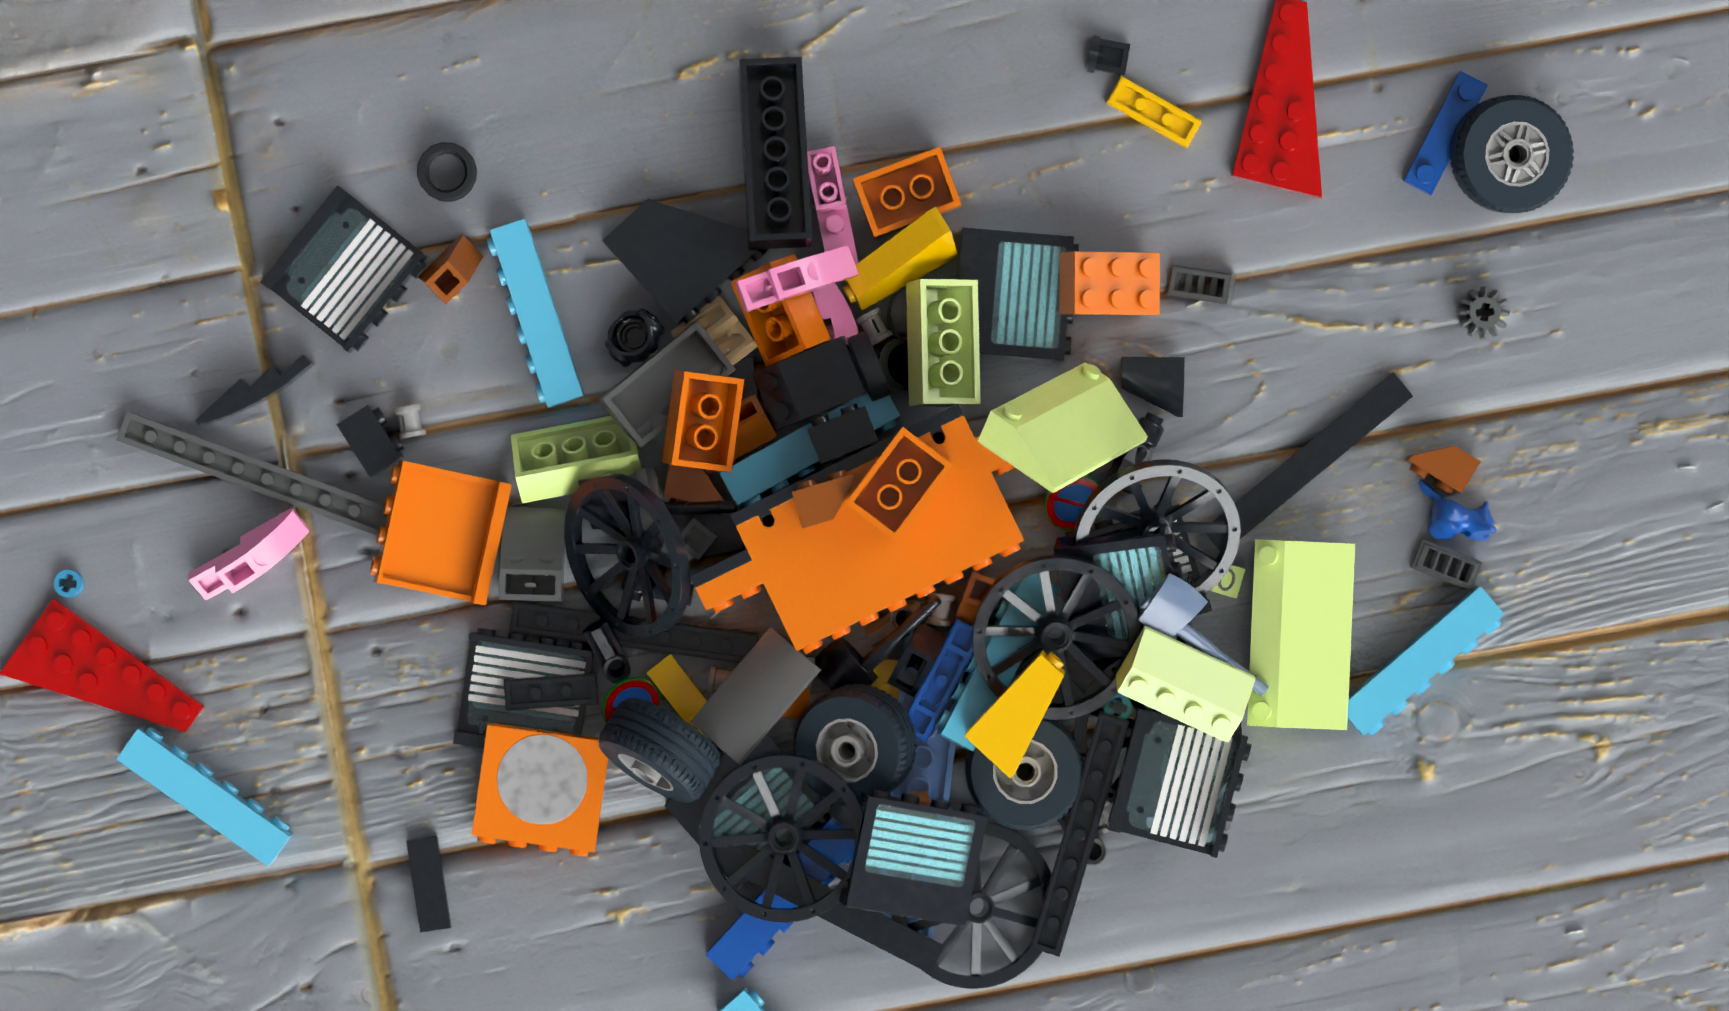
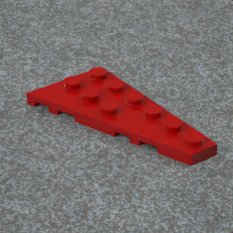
[1231,0,1322,198]
[0,599,205,732]

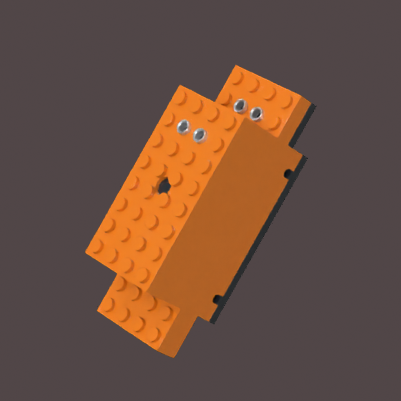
[690,404,1024,654]

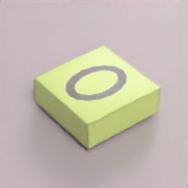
[1210,565,1246,599]

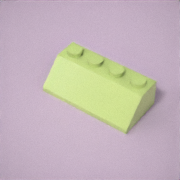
[906,279,981,407]
[511,416,642,503]
[1116,626,1256,743]

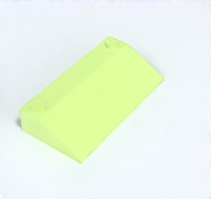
[977,362,1148,493]
[1247,539,1355,730]

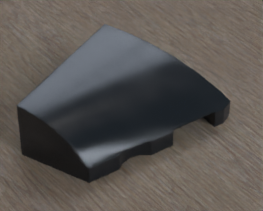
[1121,357,1185,417]

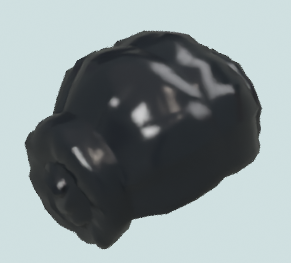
[605,308,665,368]

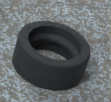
[417,142,477,202]

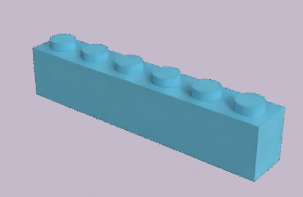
[487,219,585,408]
[719,393,900,507]
[936,574,1060,751]
[1348,586,1505,736]
[116,727,293,867]

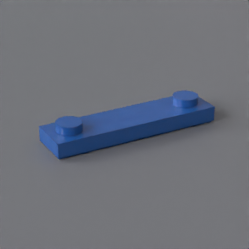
[1403,71,1488,196]
[907,619,974,743]

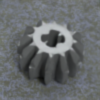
[1456,286,1510,339]

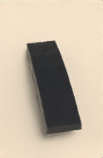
[195,355,315,426]

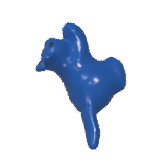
[1418,479,1496,541]

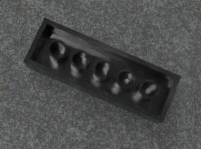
[738,57,812,250]

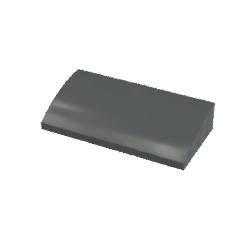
[598,321,736,448]
[690,627,821,765]

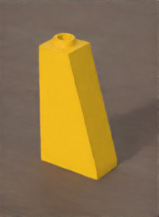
[842,207,958,310]
[964,650,1065,778]

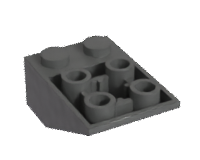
[499,506,566,602]

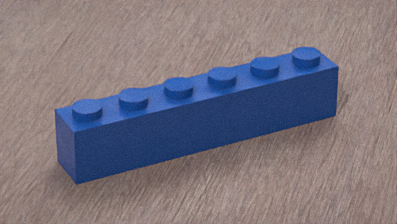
[705,816,855,980]

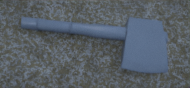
[1138,573,1268,696]

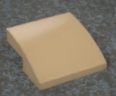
[670,295,758,365]

